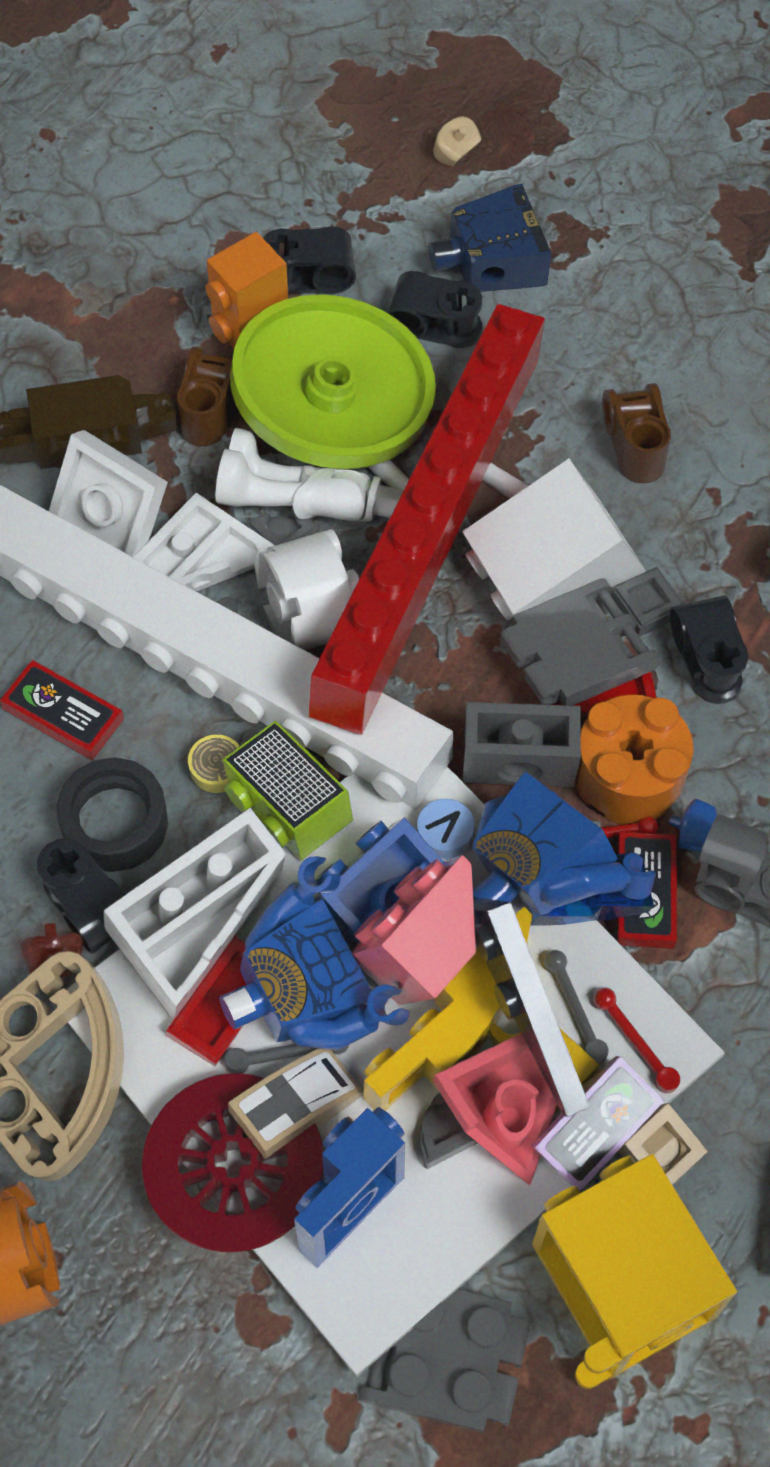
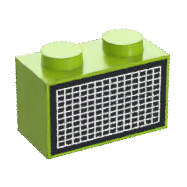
[222,720,354,861]

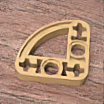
[0,951,124,1182]

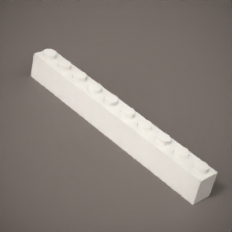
[0,485,453,809]

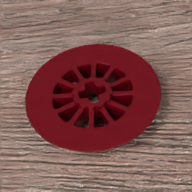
[142,1073,323,1252]

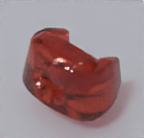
[20,923,83,978]

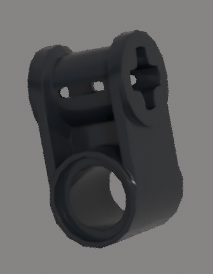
[263,226,356,295]
[386,271,483,348]
[670,595,749,704]
[37,839,126,954]

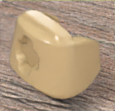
[433,116,481,167]

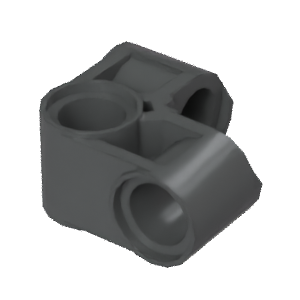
[694,814,770,928]

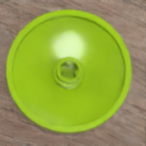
[230,294,436,469]

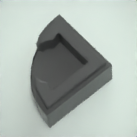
[245,514,319,545]
[420,1092,478,1169]

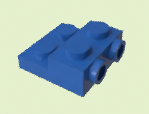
[313,817,444,945]
[294,1107,405,1268]

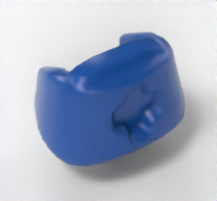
[668,799,717,852]

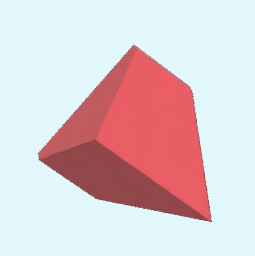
[432,1033,557,1185]

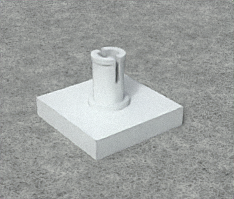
[49,430,168,557]

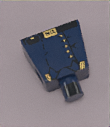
[428,184,551,292]

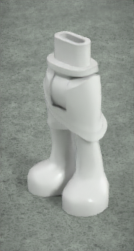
[215,428,403,522]

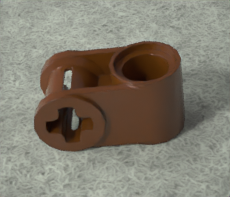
[177,347,235,447]
[602,383,671,483]

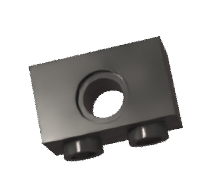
[462,702,581,787]

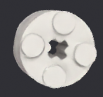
[255,529,359,651]

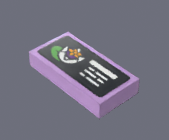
[531,1056,664,1191]

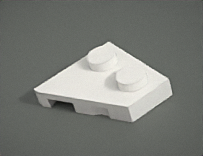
[134,493,275,592]

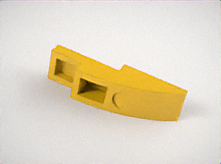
[363,907,532,1111]

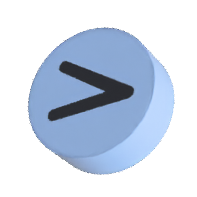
[417,799,475,859]

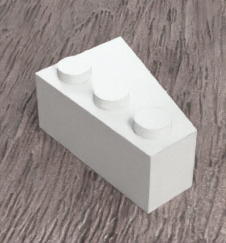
[104,808,286,1020]

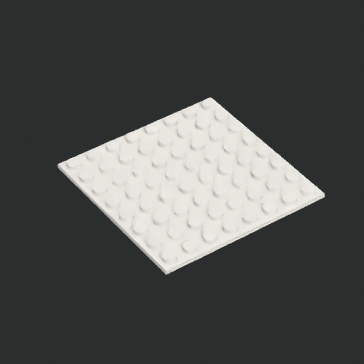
[51,767,725,1377]

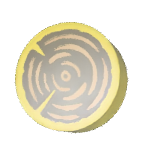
[188,735,240,793]

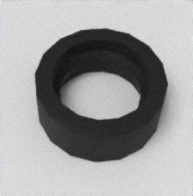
[56,757,169,872]

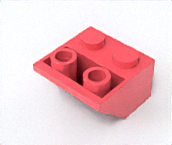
[351,855,476,1005]

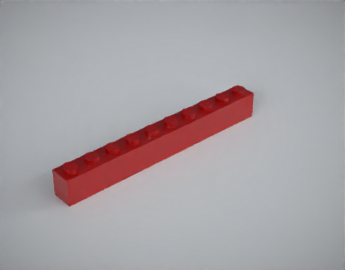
[309,303,545,735]

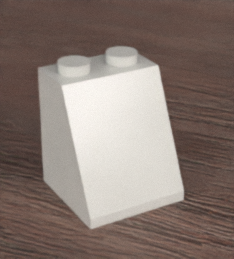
[462,458,646,621]

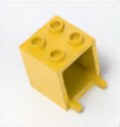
[532,1153,738,1389]

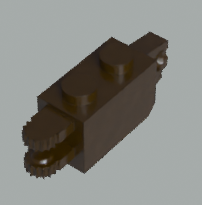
[0,375,177,469]

